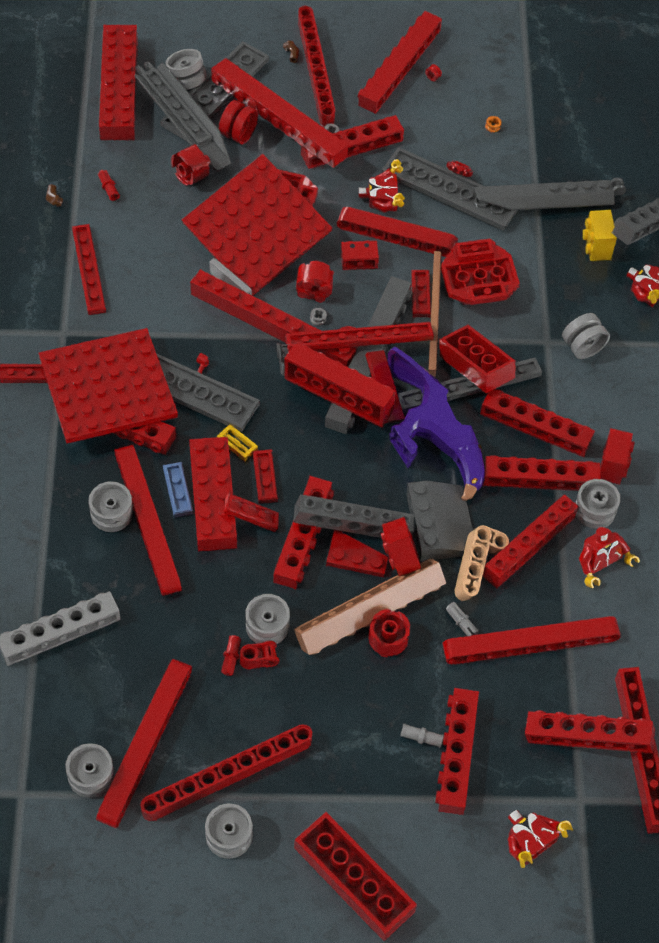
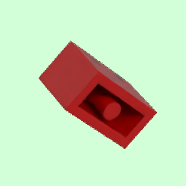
[341,240,379,270]

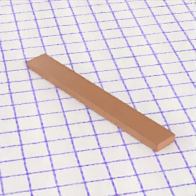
[428,251,441,377]

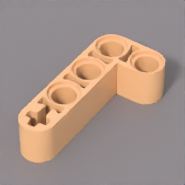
[455,525,509,601]

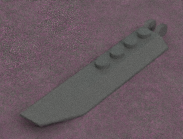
[134,61,231,171]
[474,178,627,210]

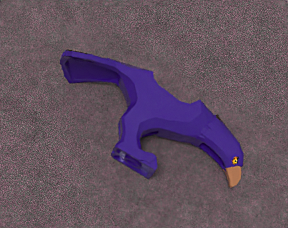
[388,346,485,501]

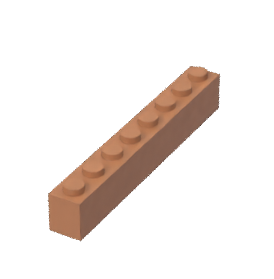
[294,558,446,655]

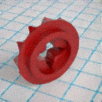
[446,160,473,177]

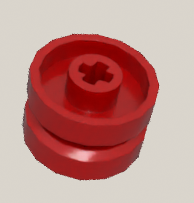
[219,100,258,144]

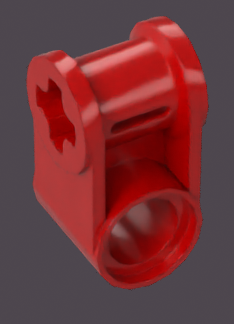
[240,641,280,669]

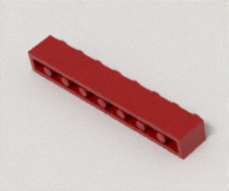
[357,11,442,114]
[615,667,659,834]

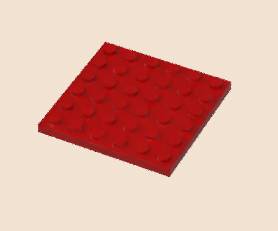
[182,154,333,296]
[38,328,178,444]

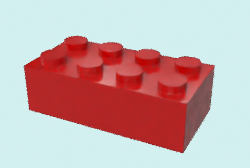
[439,325,516,393]

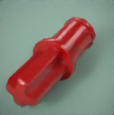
[98,170,120,201]
[221,635,242,676]

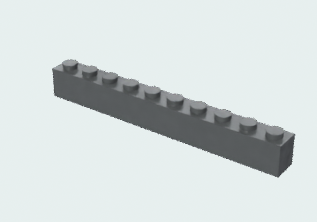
[325,276,413,434]

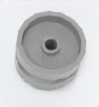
[166,49,207,90]
[562,313,610,359]
[575,479,620,529]
[89,482,133,532]
[246,594,290,644]
[66,743,114,798]
[205,803,253,859]

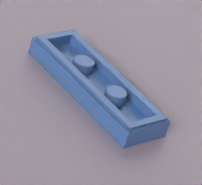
[163,462,193,518]

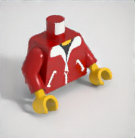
[358,159,405,213]
[627,265,659,307]
[579,527,640,588]
[508,810,573,868]

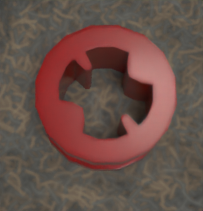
[425,64,442,82]

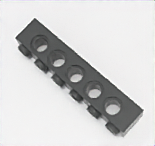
[612,198,659,245]
[293,494,414,538]

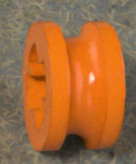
[485,116,501,132]

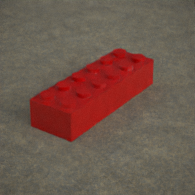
[285,342,395,428]
[189,437,237,551]
[294,812,417,941]

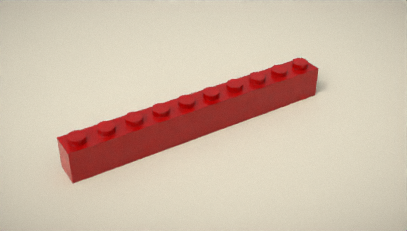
[211,58,348,168]
[190,269,357,368]

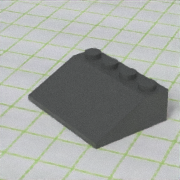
[406,481,477,562]

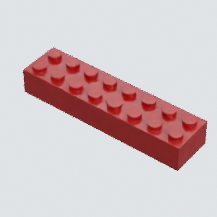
[99,25,138,140]

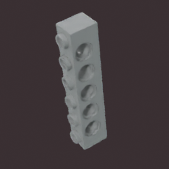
[0,591,121,666]

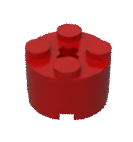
[171,144,211,186]
[296,261,334,302]
[369,609,410,657]

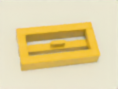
[217,425,258,461]

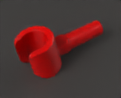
[196,353,209,374]

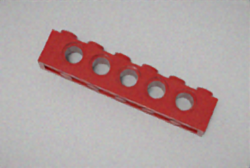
[301,115,404,169]
[480,389,595,457]
[114,421,176,455]
[483,455,601,491]
[273,476,334,589]
[483,494,579,588]
[435,688,479,815]
[525,710,655,753]

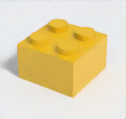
[583,210,617,261]

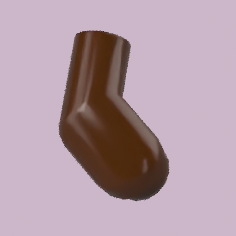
[283,40,299,63]
[46,184,63,207]

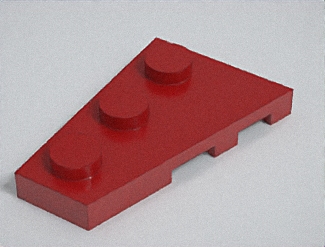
[326,530,388,577]

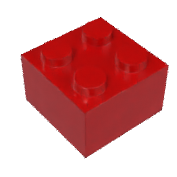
[600,428,635,485]
[381,517,422,576]

